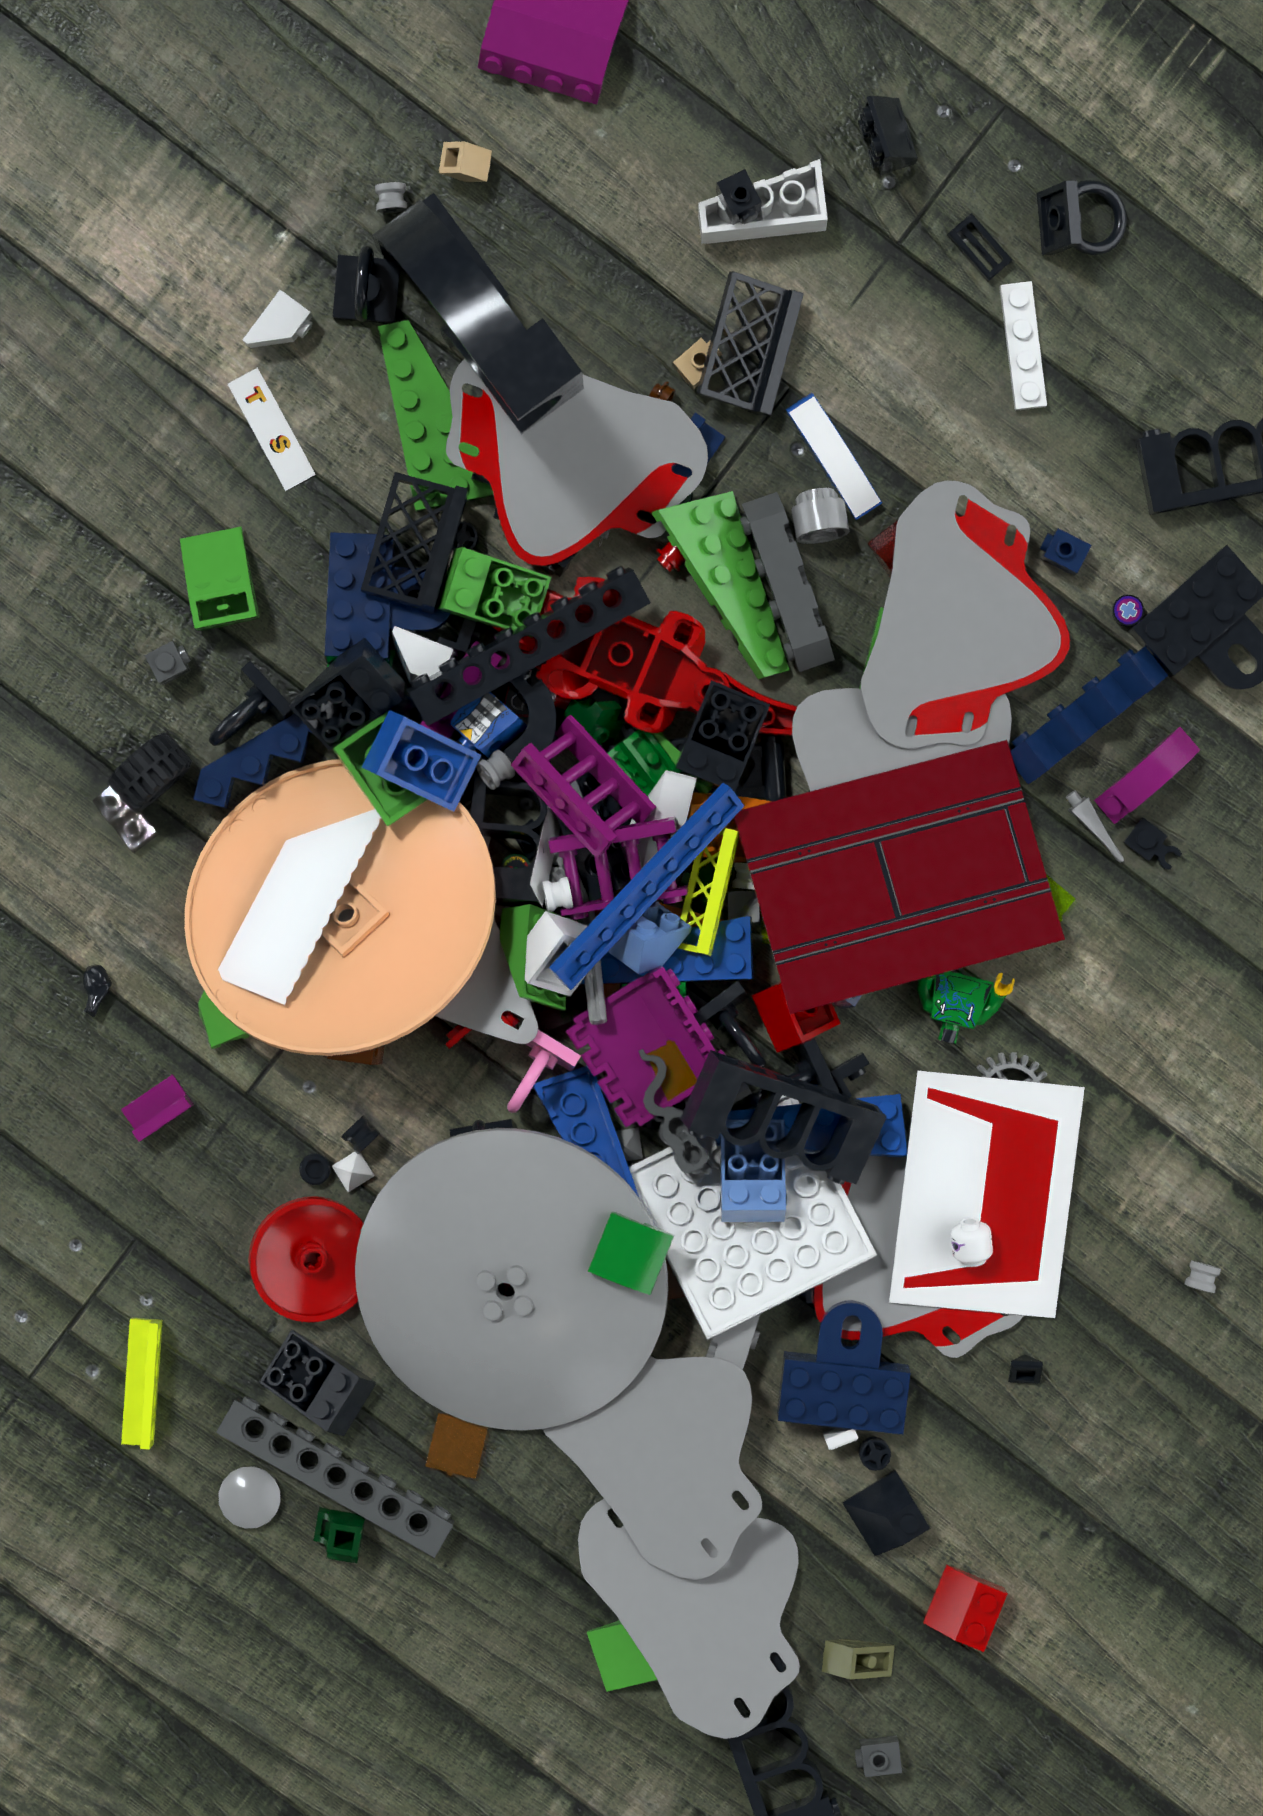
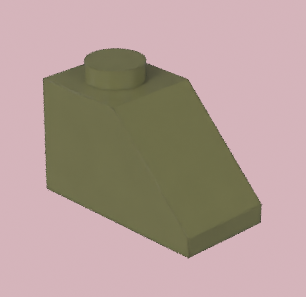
[822,1639,895,1680]

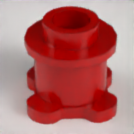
[656,542,685,573]

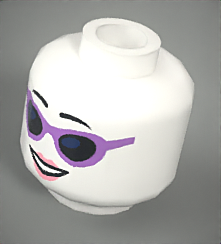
[951,1217,993,1267]

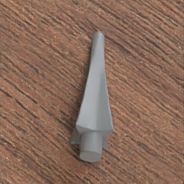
[1065,790,1124,863]

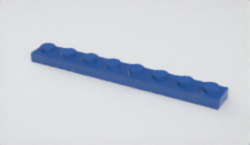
[549,783,745,990]

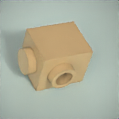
[439,141,492,182]
[673,337,722,390]

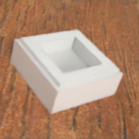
[823,1427,858,1450]

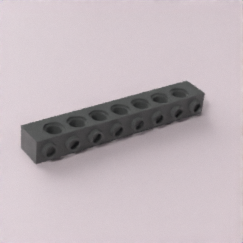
[216,1396,455,1558]

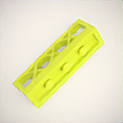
[678,828,740,956]
[121,1318,163,1450]

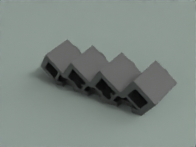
[740,492,835,672]

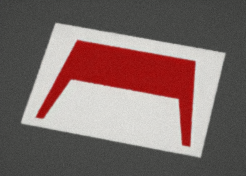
[889,1071,1085,1318]

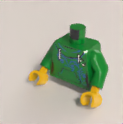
[917,971,1015,1044]

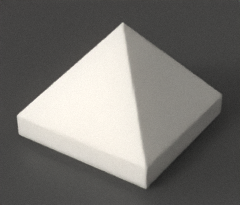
[332,1152,375,1192]

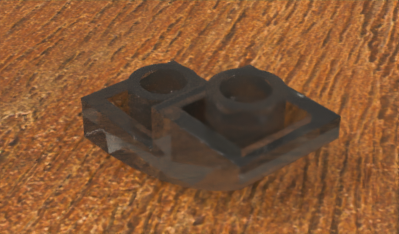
[92,787,159,853]

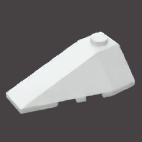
[621,770,697,900]

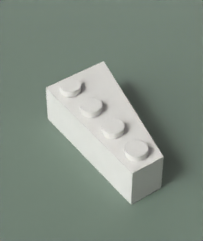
[698,159,828,244]

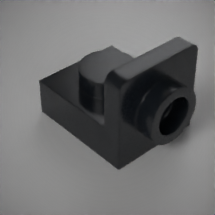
[830,1052,870,1097]

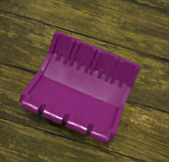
[478,0,629,105]
[566,966,725,1128]

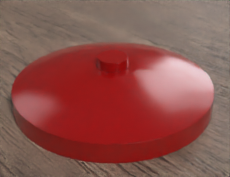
[248,1196,364,1322]

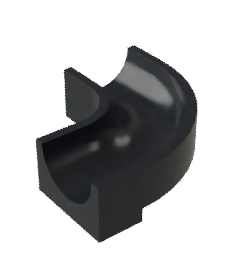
[372,193,584,435]

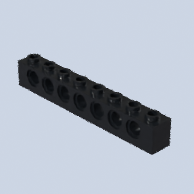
[406,566,651,726]

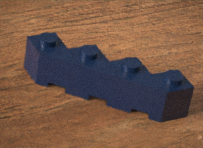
[1010,646,1168,785]
[193,714,313,808]

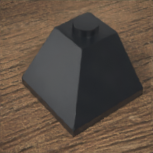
[842,1470,931,1556]

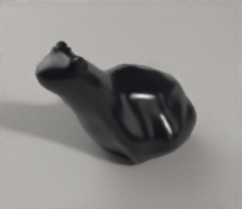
[83,964,112,1017]

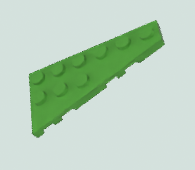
[378,320,494,512]
[651,491,789,680]

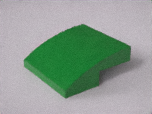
[607,729,675,796]
[588,1212,675,1295]

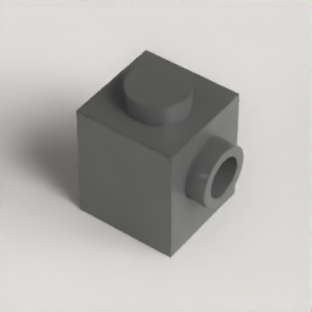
[144,641,191,685]
[855,1735,902,1777]

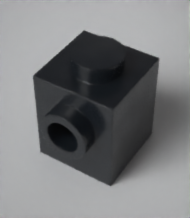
[716,169,762,225]

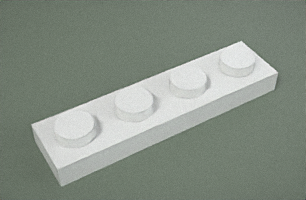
[1000,281,1047,411]

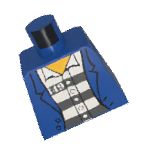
[450,692,528,758]

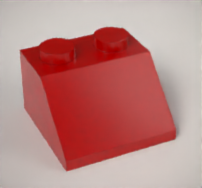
[751,982,841,1053]
[923,1564,1008,1652]

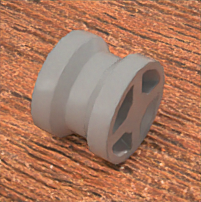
[375,182,407,213]
[476,750,515,790]
[1184,1260,1221,1293]

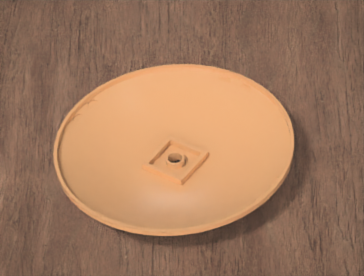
[184,759,496,1056]

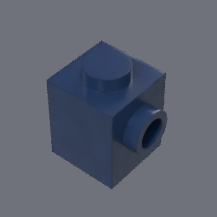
[1040,528,1092,576]

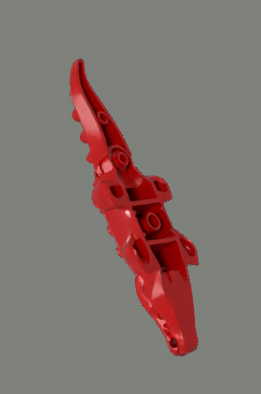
[492,577,797,736]

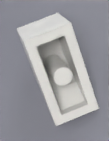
[243,290,313,348]

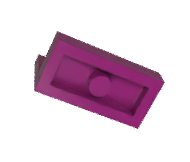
[121,1074,194,1142]

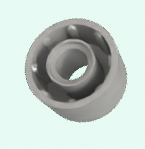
[791,488,850,544]

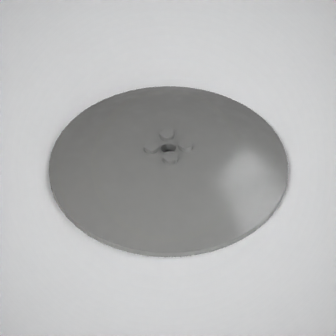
[355,1128,668,1430]

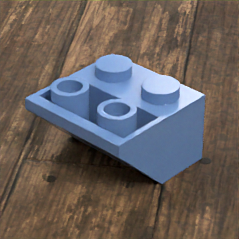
[608,900,692,974]

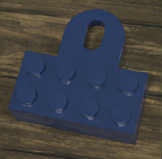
[324,532,452,665]
[777,1300,911,1434]

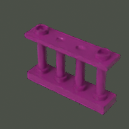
[511,715,656,858]
[548,817,688,920]

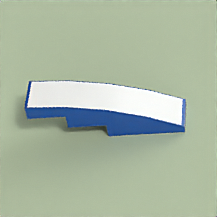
[786,393,882,520]

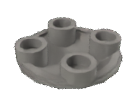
[218,1466,281,1529]

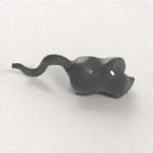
[638,1049,712,1175]

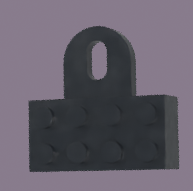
[1128,545,1263,690]

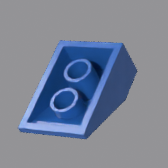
[362,710,481,812]

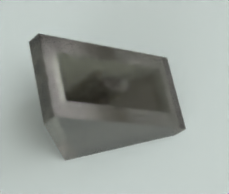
[531,984,588,1033]

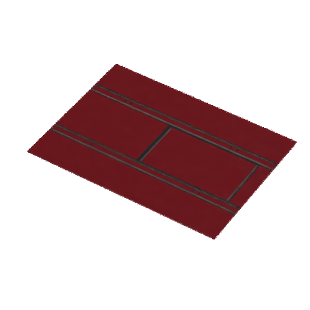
[734,740,1065,1014]

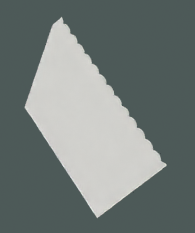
[218,809,381,1005]

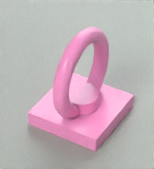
[507,1030,581,1113]

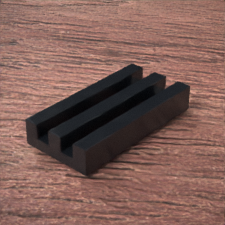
[947,213,1012,282]

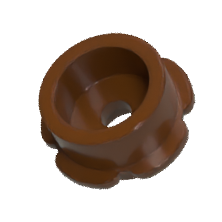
[649,381,676,401]

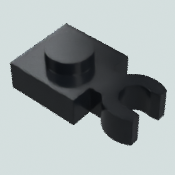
[1123,817,1182,870]

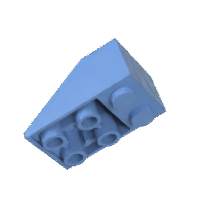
[721,1120,786,1222]

